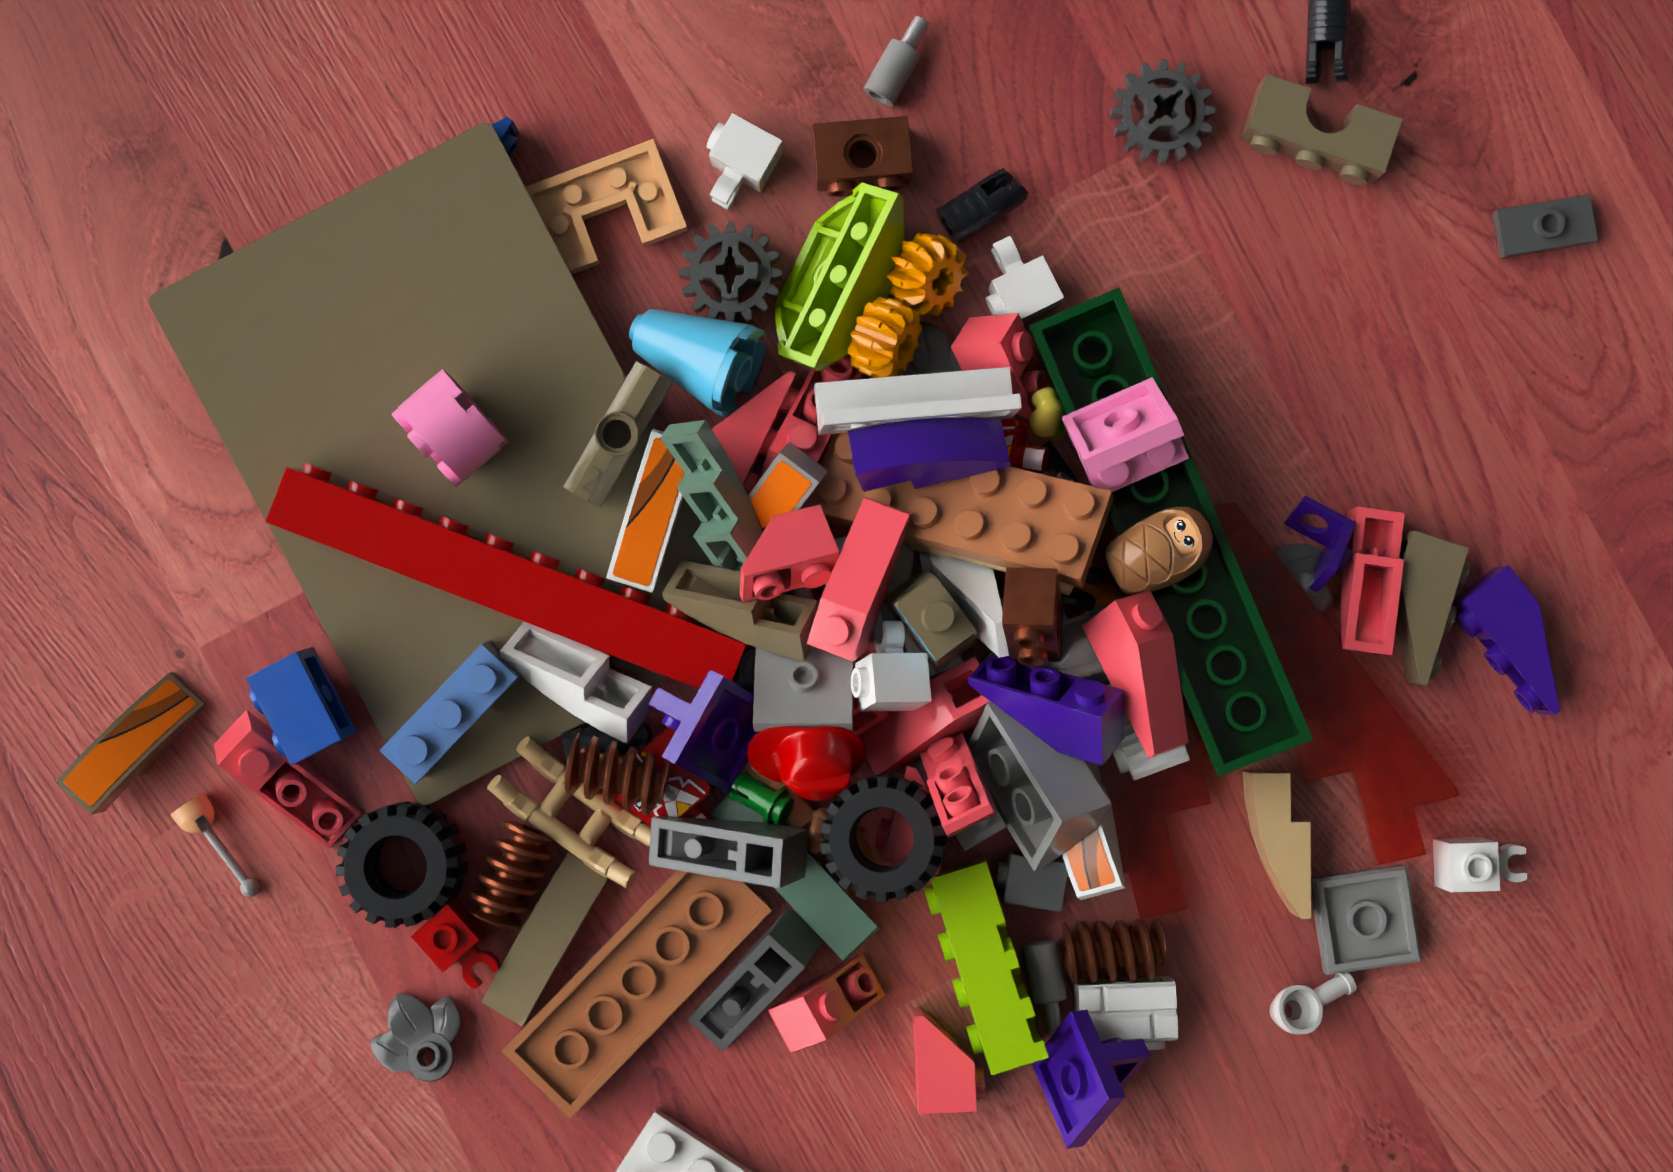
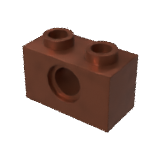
[813,116,913,197]
[1002,567,1064,667]

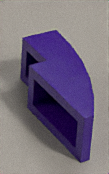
[848,418,1011,492]

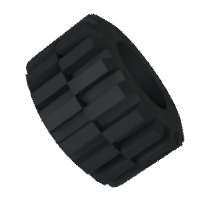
[820,774,948,902]
[335,802,468,928]

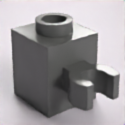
[994,850,1068,912]

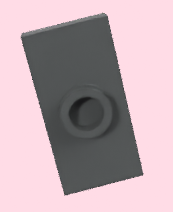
[1492,195,1598,259]

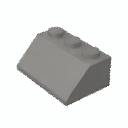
[968,701,1112,872]

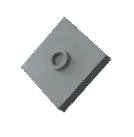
[753,646,853,731]
[1311,864,1422,975]

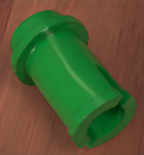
[729,772,794,825]

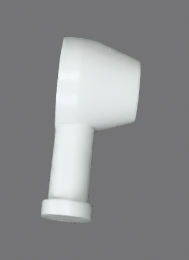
[1270,972,1357,1035]

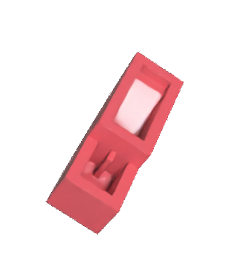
[1341,506,1405,655]

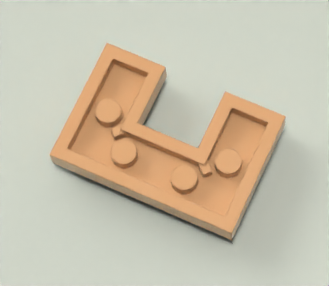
[525,139,688,275]

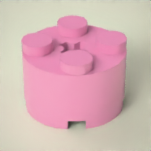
[391,369,509,487]

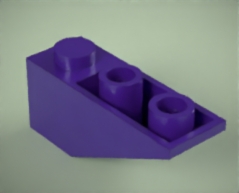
[1452,566,1560,715]
[968,652,1124,766]

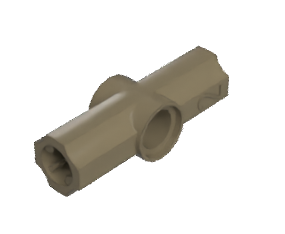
[563,361,673,508]

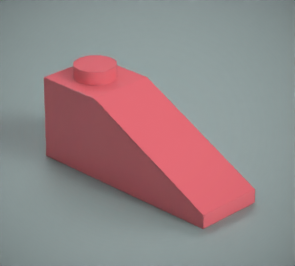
[807,497,912,661]
[1082,591,1189,759]

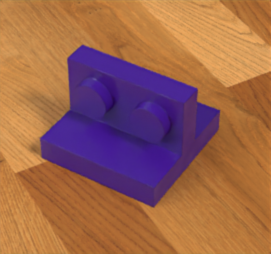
[649,670,761,794]
[1032,1009,1151,1149]

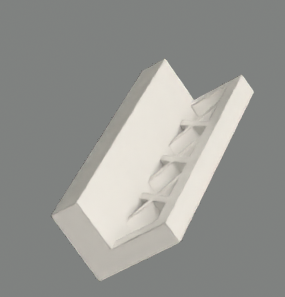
[814,367,1022,435]

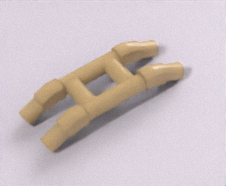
[487,736,651,889]

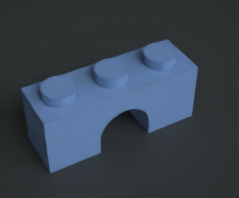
[379,641,521,784]

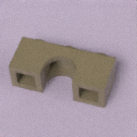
[1239,74,1403,185]

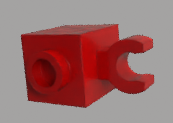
[410,897,501,989]

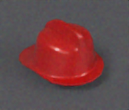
[747,726,865,801]

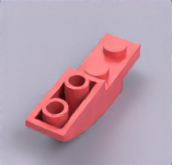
[920,733,997,837]

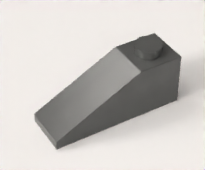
[649,816,808,888]
[687,907,824,1051]

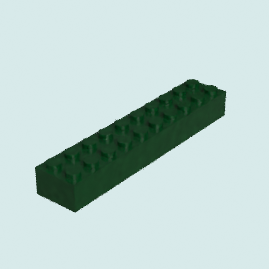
[1029,287,1313,777]

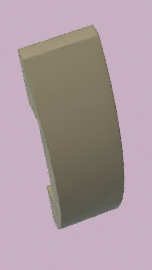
[481,845,620,1026]

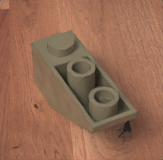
[1396,531,1470,686]

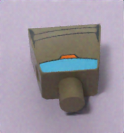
[883,570,977,673]

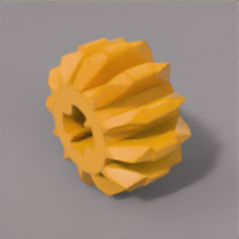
[886,233,969,316]
[848,296,922,378]

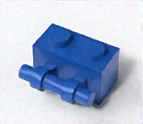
[246,647,358,765]

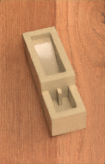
[1242,771,1311,919]

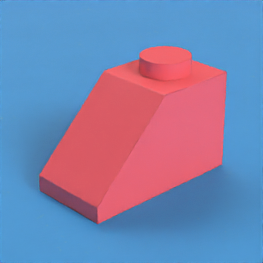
[912,1008,985,1114]

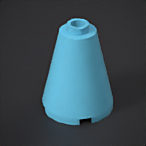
[629,308,767,417]

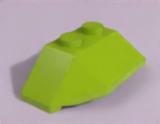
[774,182,904,371]

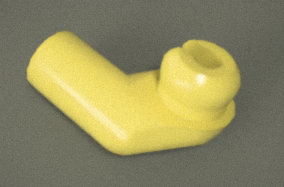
[1029,387,1067,440]

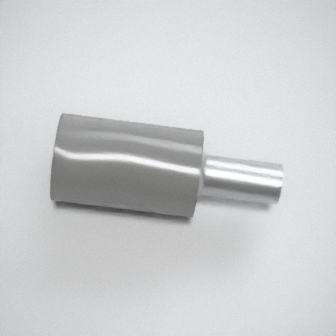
[863,16,929,107]
[1022,939,1067,1035]

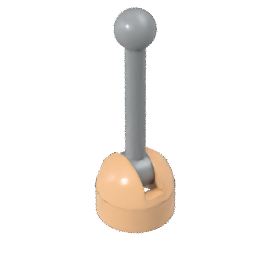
[171,792,260,897]

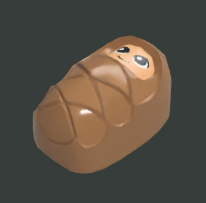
[1105,507,1213,595]

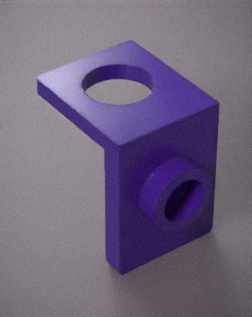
[1284,496,1356,592]

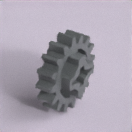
[1109,59,1215,166]
[679,221,783,324]

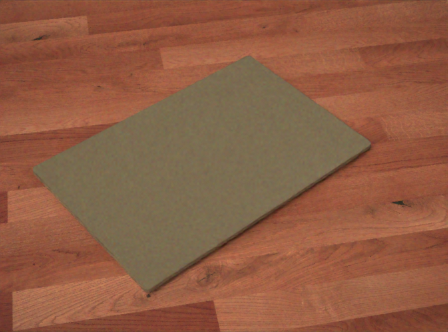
[149,123,714,805]

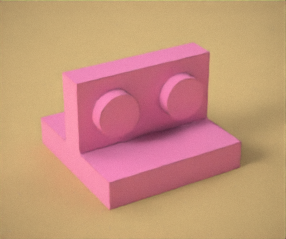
[1061,377,1189,492]

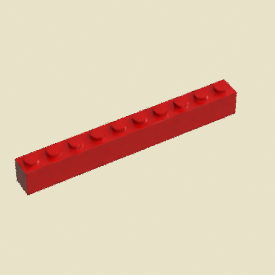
[265,462,746,689]

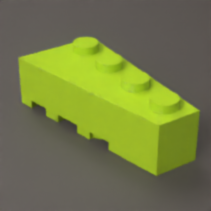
[923,857,1049,1075]

